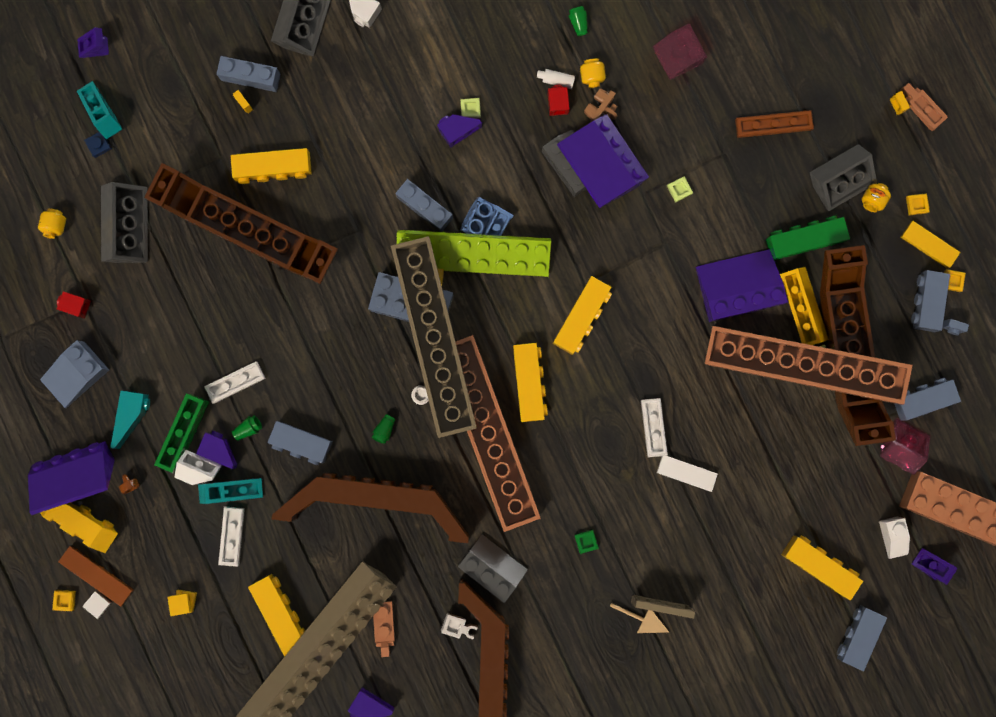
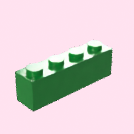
[766,216,850,260]
[154,393,209,473]

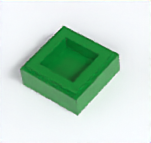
[574,530,599,554]

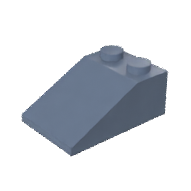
[40,340,109,408]

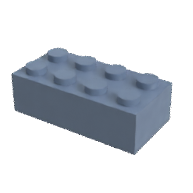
[368,272,454,322]

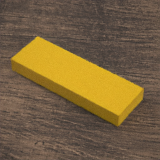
[901,221,961,269]

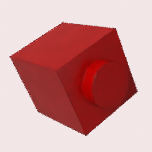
[547,85,569,116]
[57,291,91,319]

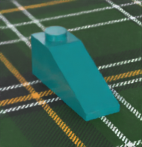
[77,81,122,139]
[111,391,150,449]
[198,478,263,504]

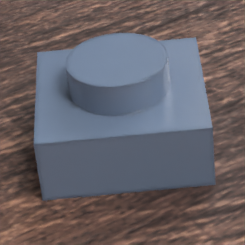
[942,319,969,335]

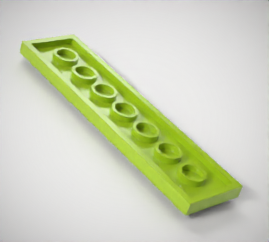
[397,230,551,277]

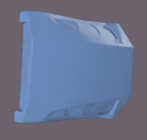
[460,197,514,236]

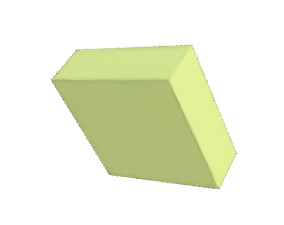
[460,98,481,119]
[667,176,693,203]

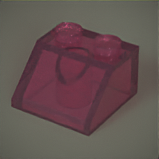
[653,23,707,80]
[880,418,930,475]

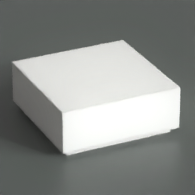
[83,591,112,619]

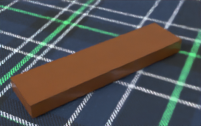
[735,110,814,138]
[58,545,134,607]

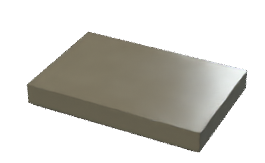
[631,595,695,619]

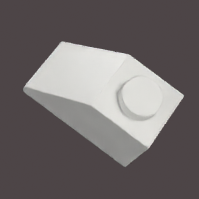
[349,0,382,28]
[174,450,221,485]
[879,517,910,559]

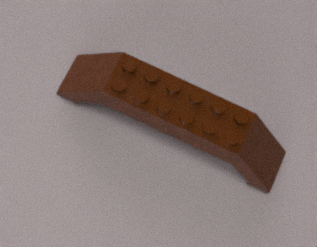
[144,163,338,284]
[820,245,896,446]
[271,473,469,543]
[458,579,509,717]

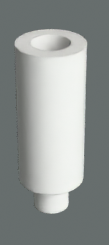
[537,69,575,90]

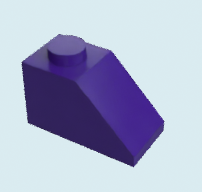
[437,114,482,148]
[196,430,237,469]
[348,687,395,717]

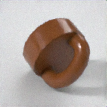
[119,474,140,494]

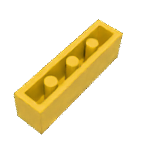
[231,148,312,184]
[780,267,829,345]
[553,276,612,355]
[513,343,548,422]
[781,535,863,601]
[248,574,306,657]

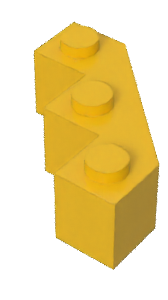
[40,502,118,553]

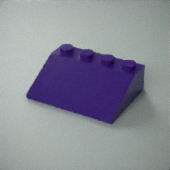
[557,114,649,208]
[695,249,788,322]
[28,442,115,515]

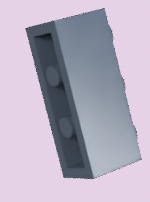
[217,56,281,92]
[395,179,453,232]
[911,270,950,332]
[894,378,961,421]
[268,421,333,465]
[837,605,887,671]

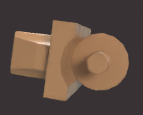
[584,89,617,123]

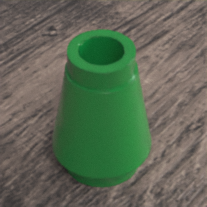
[568,6,588,36]
[371,414,396,444]
[232,416,262,441]

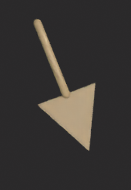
[610,603,669,633]

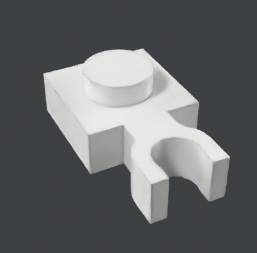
[441,613,478,639]

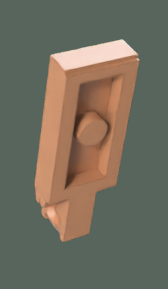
[899,83,948,131]
[373,601,395,657]

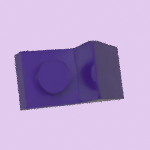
[77,27,109,58]
[912,548,957,585]

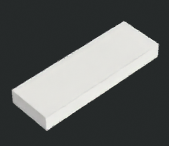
[204,361,266,404]
[641,398,668,458]
[656,456,718,492]
[218,506,245,567]

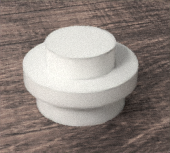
[411,386,429,405]

